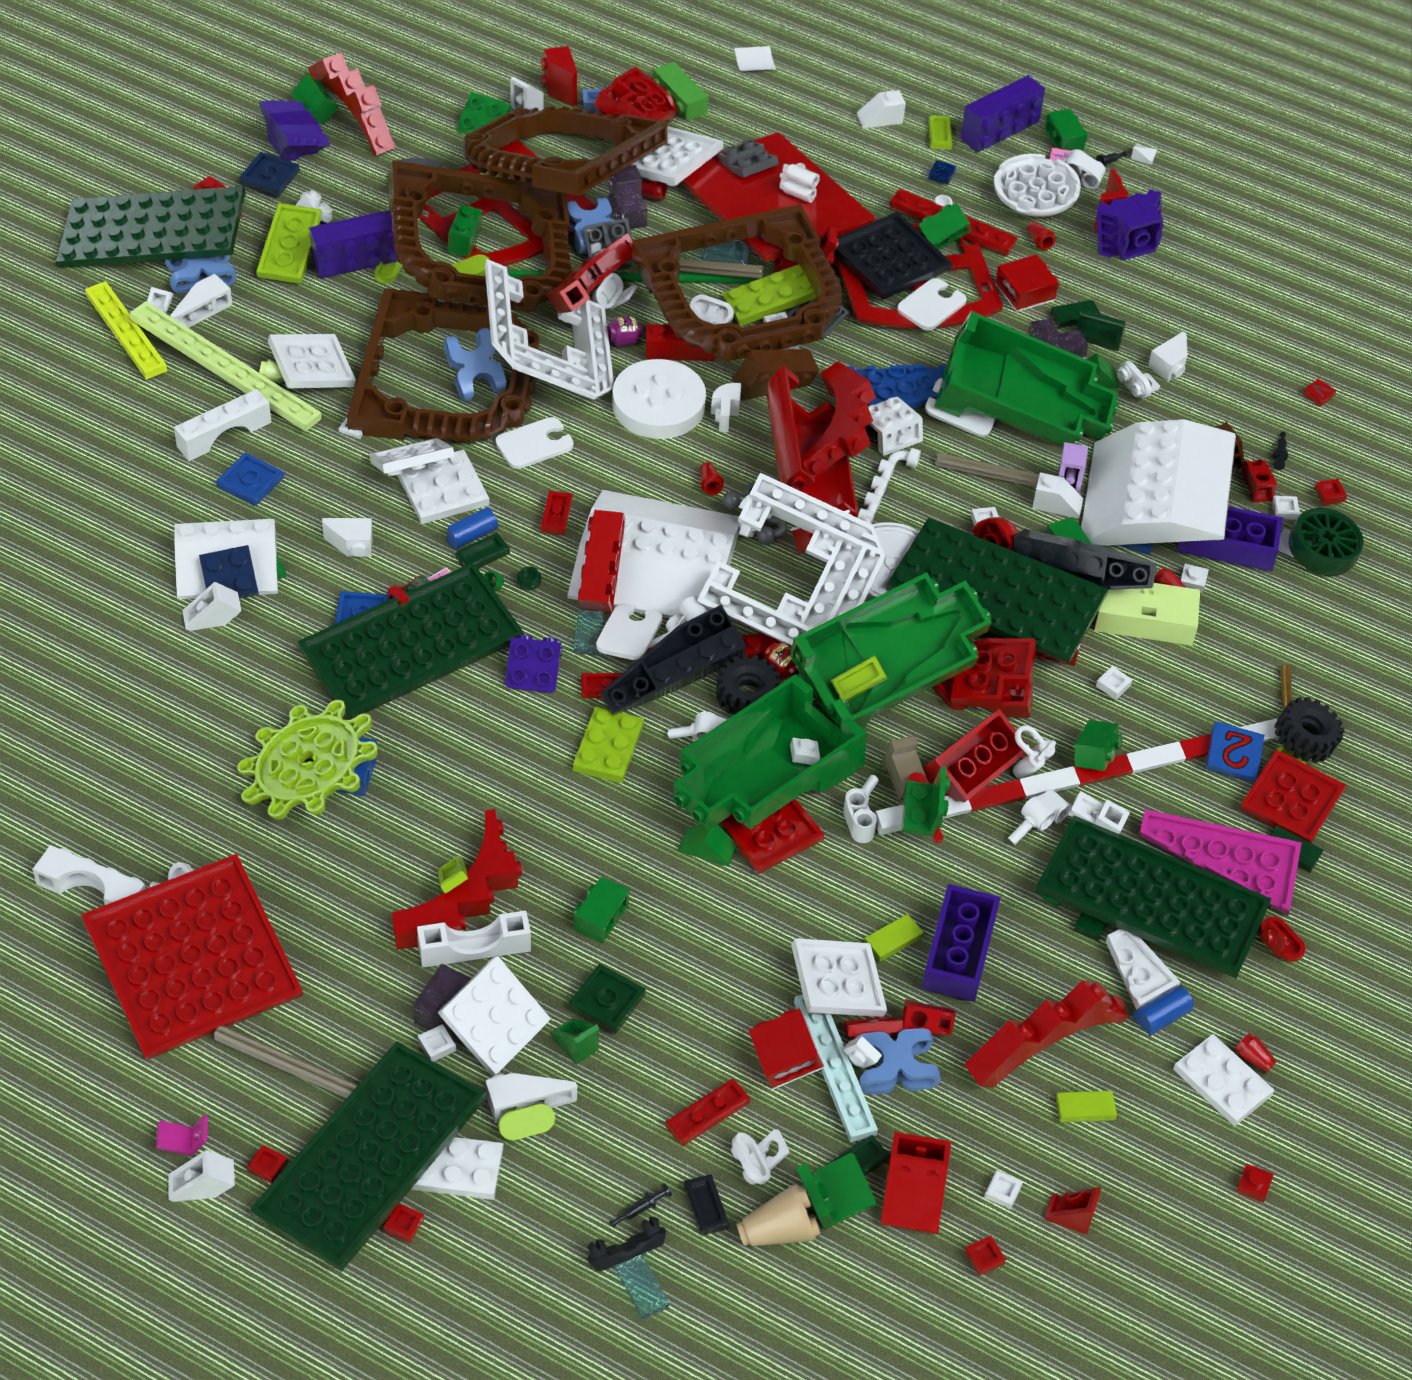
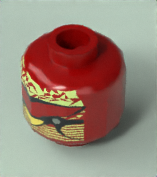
[763,642,799,680]

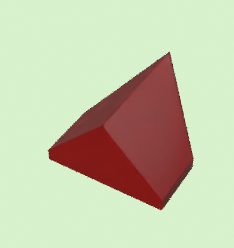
[1044,1186,1102,1234]

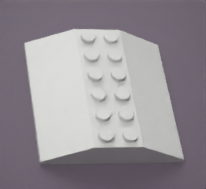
[1081,419,1236,546]
[568,490,740,619]

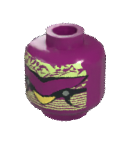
[607,316,642,347]

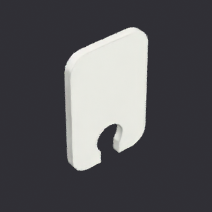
[897,278,967,330]
[925,378,996,437]
[496,417,574,469]
[596,604,662,660]

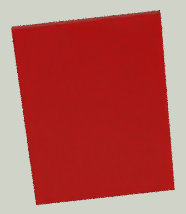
[680,132,876,263]

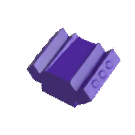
[259,100,330,161]
[1097,189,1164,261]

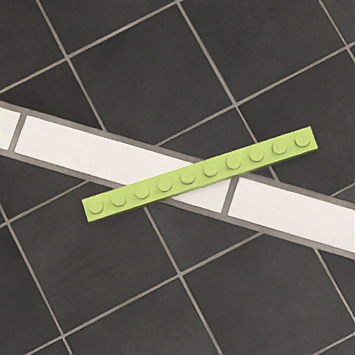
[130,301,321,432]

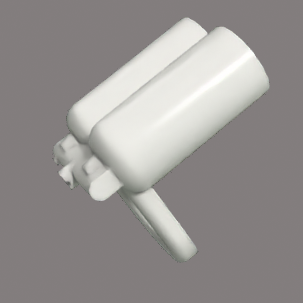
[779,163,819,203]
[1013,725,1056,779]

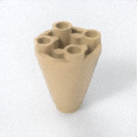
[736,1184,821,1246]

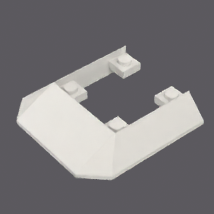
[484,259,614,400]
[697,473,885,646]

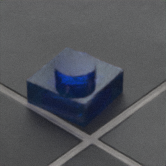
[928,160,957,185]

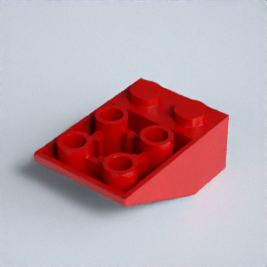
[880,1131,952,1234]

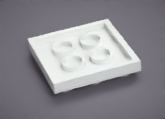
[268,334,356,388]
[369,438,455,476]
[397,450,490,524]
[791,938,887,1017]
[437,956,551,1076]

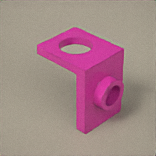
[156,1115,208,1156]

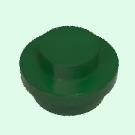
[517,566,542,590]

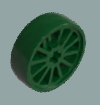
[1288,508,1364,576]

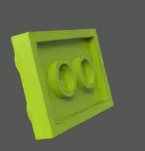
[573,706,644,783]

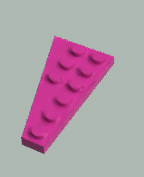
[1139,809,1302,915]

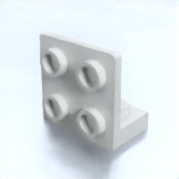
[868,397,923,456]

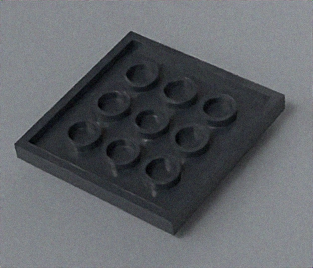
[834,212,952,300]

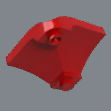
[593,66,677,123]
[951,638,1036,718]

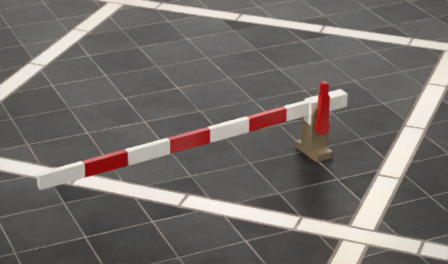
[875,718,1280,844]

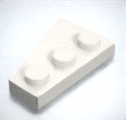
[1106,929,1180,1010]

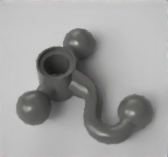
[723,482,787,545]

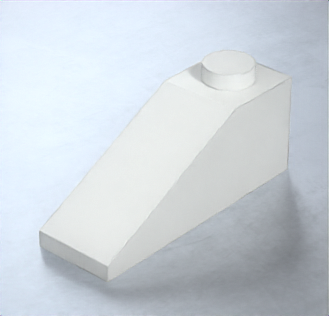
[170,274,232,328]
[485,1073,577,1123]

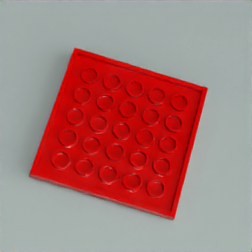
[81,854,303,1061]

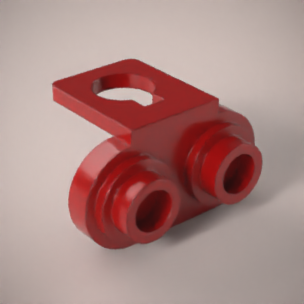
[1260,916,1306,962]

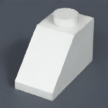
[510,77,543,111]
[857,90,905,129]
[1148,331,1187,382]
[1032,472,1083,519]
[322,518,373,557]
[182,582,241,631]
[168,1150,235,1202]

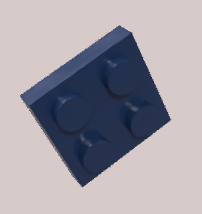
[239,152,300,197]
[199,545,259,599]

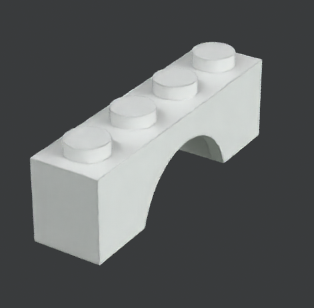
[174,389,271,461]
[33,845,146,905]
[417,911,531,968]

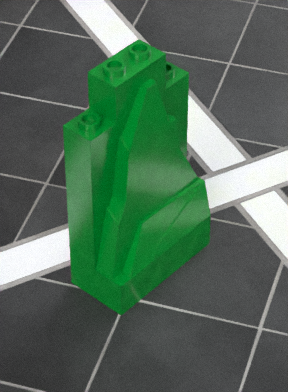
[934,311,1119,446]
[790,572,992,729]
[673,674,867,830]

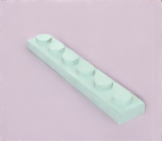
[794,995,878,1143]

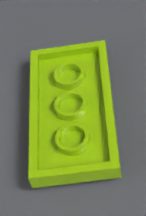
[256,203,323,284]
[722,264,817,327]

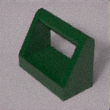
[1075,309,1126,351]

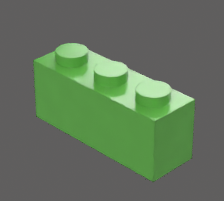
[652,62,708,121]

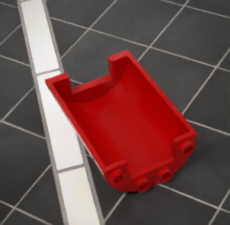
[766,366,859,517]

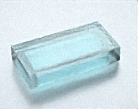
[574,610,603,655]
[616,1254,669,1320]

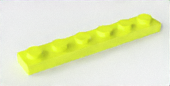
[85,281,167,379]

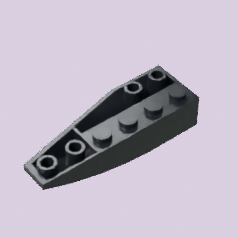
[1013,529,1157,590]
[601,604,746,715]

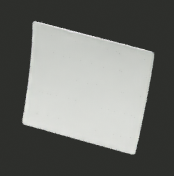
[735,46,776,71]

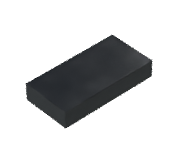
[684,1174,729,1236]

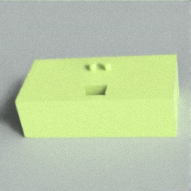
[1094,583,1200,646]

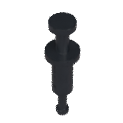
[1096,151,1127,167]
[1273,431,1288,470]
[609,1183,672,1227]

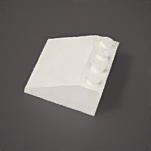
[175,519,278,599]

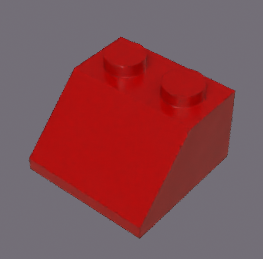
[541,46,578,107]

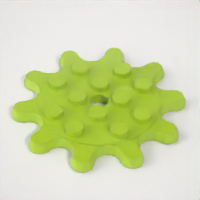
[237,700,378,820]

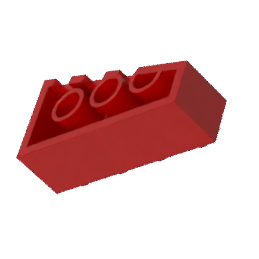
[578,509,626,614]

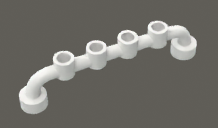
[858,448,921,524]

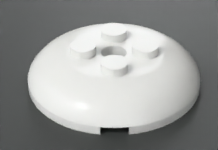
[994,154,1080,217]

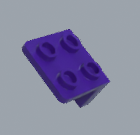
[505,635,563,693]

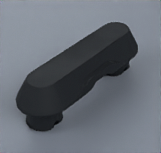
[587,1217,666,1271]

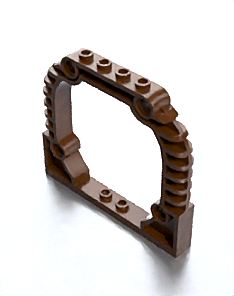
[464,107,668,196]
[388,160,571,312]
[632,204,842,361]
[347,288,543,443]

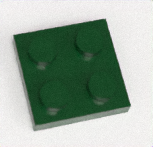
[569,963,646,1035]

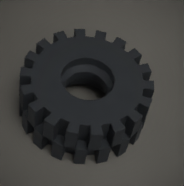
[716,655,781,715]
[1274,697,1344,763]

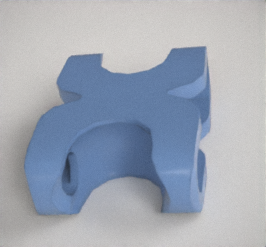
[567,197,614,254]
[165,255,237,294]
[443,327,507,402]
[855,1028,941,1094]

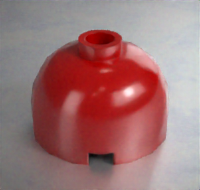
[972,517,1019,551]

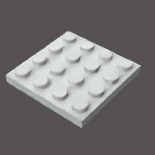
[622,126,724,186]

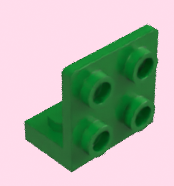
[456,91,513,135]
[902,766,950,837]
[796,1153,877,1229]

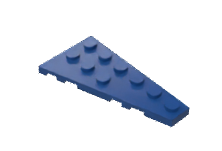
[847,364,947,409]

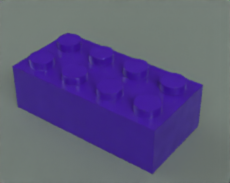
[960,75,1045,153]
[309,210,398,279]
[1176,506,1283,571]
[921,884,1001,1002]

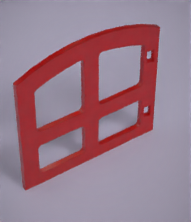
[417,140,596,266]
[834,223,1003,329]

